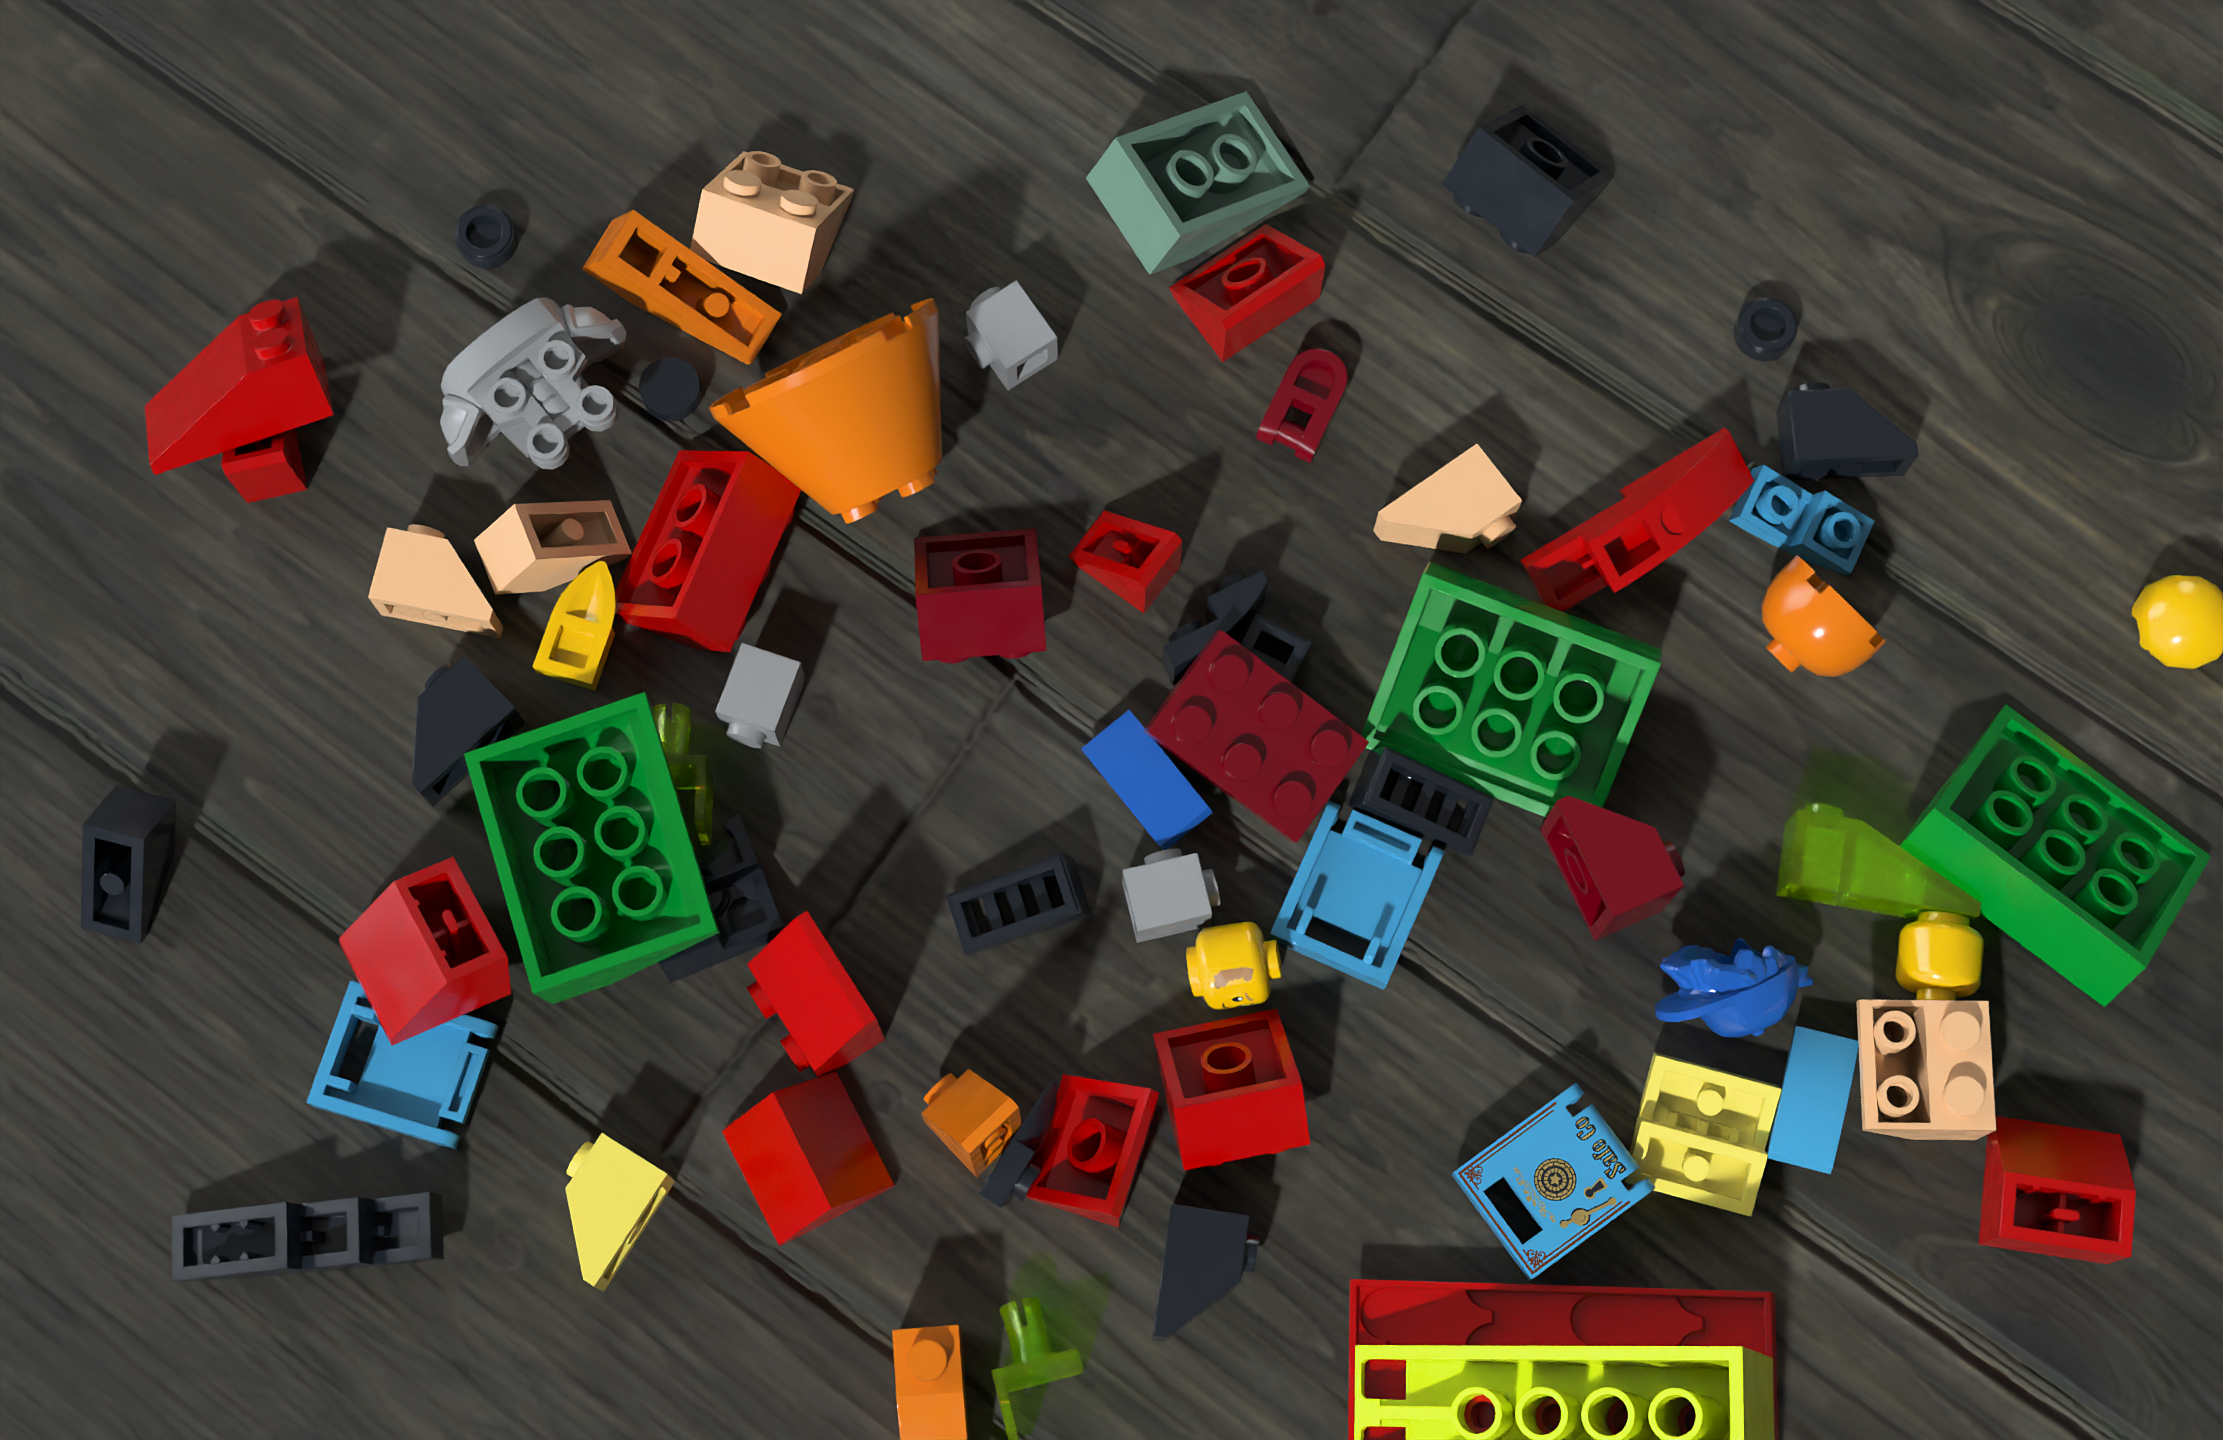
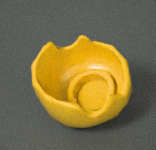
[2131,575,2223,669]

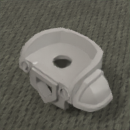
[440,298,626,469]

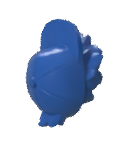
[1655,938,1813,1037]

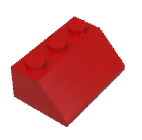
[614,450,801,652]

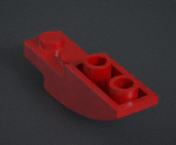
[1520,428,1754,612]

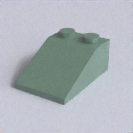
[1086,91,1310,275]

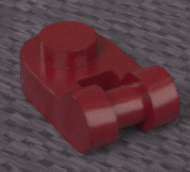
[1256,348,1348,464]

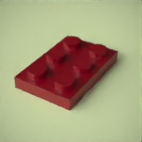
[1143,630,1369,843]

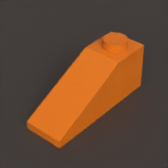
[582,210,782,365]
[921,1069,1022,1178]
[892,1325,969,1440]

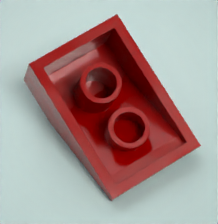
[145,297,334,475]

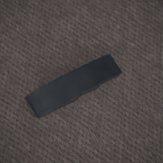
[172,1192,444,1282]

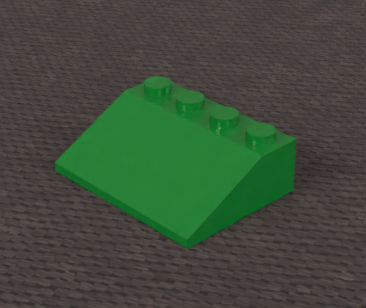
[1361,561,1662,818]
[464,692,720,1004]
[1897,704,2211,1007]

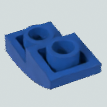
[1081,710,1213,850]

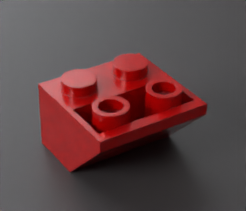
[339,857,511,1046]
[1978,1116,2136,1264]

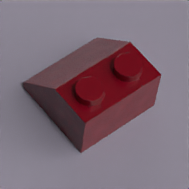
[914,528,1047,664]
[1540,795,1685,941]

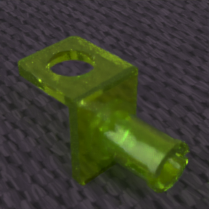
[652,703,714,845]
[992,1297,1084,1440]

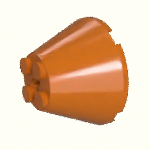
[709,298,942,524]

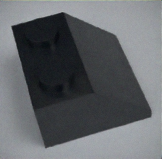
[1441,105,1614,257]

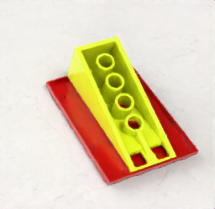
[1348,1279,1779,1440]

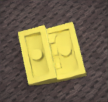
[1624,1052,1781,1217]

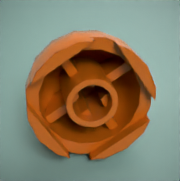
[1761,555,1886,677]

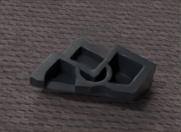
[658,814,785,983]

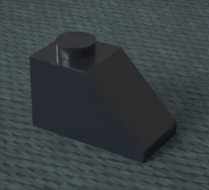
[1776,382,1919,480]
[412,655,525,807]
[81,785,176,944]
[1151,1204,1259,1342]

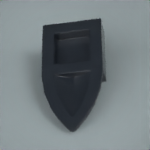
[979,1081,1057,1208]

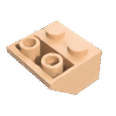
[690,151,854,294]
[1856,1000,1996,1140]

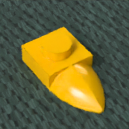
[533,561,616,691]

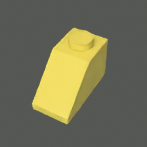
[565,1133,675,1292]

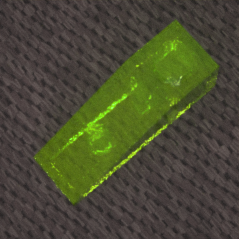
[1776,804,1981,922]

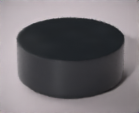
[454,205,518,269]
[1734,297,1798,361]
[639,357,702,421]

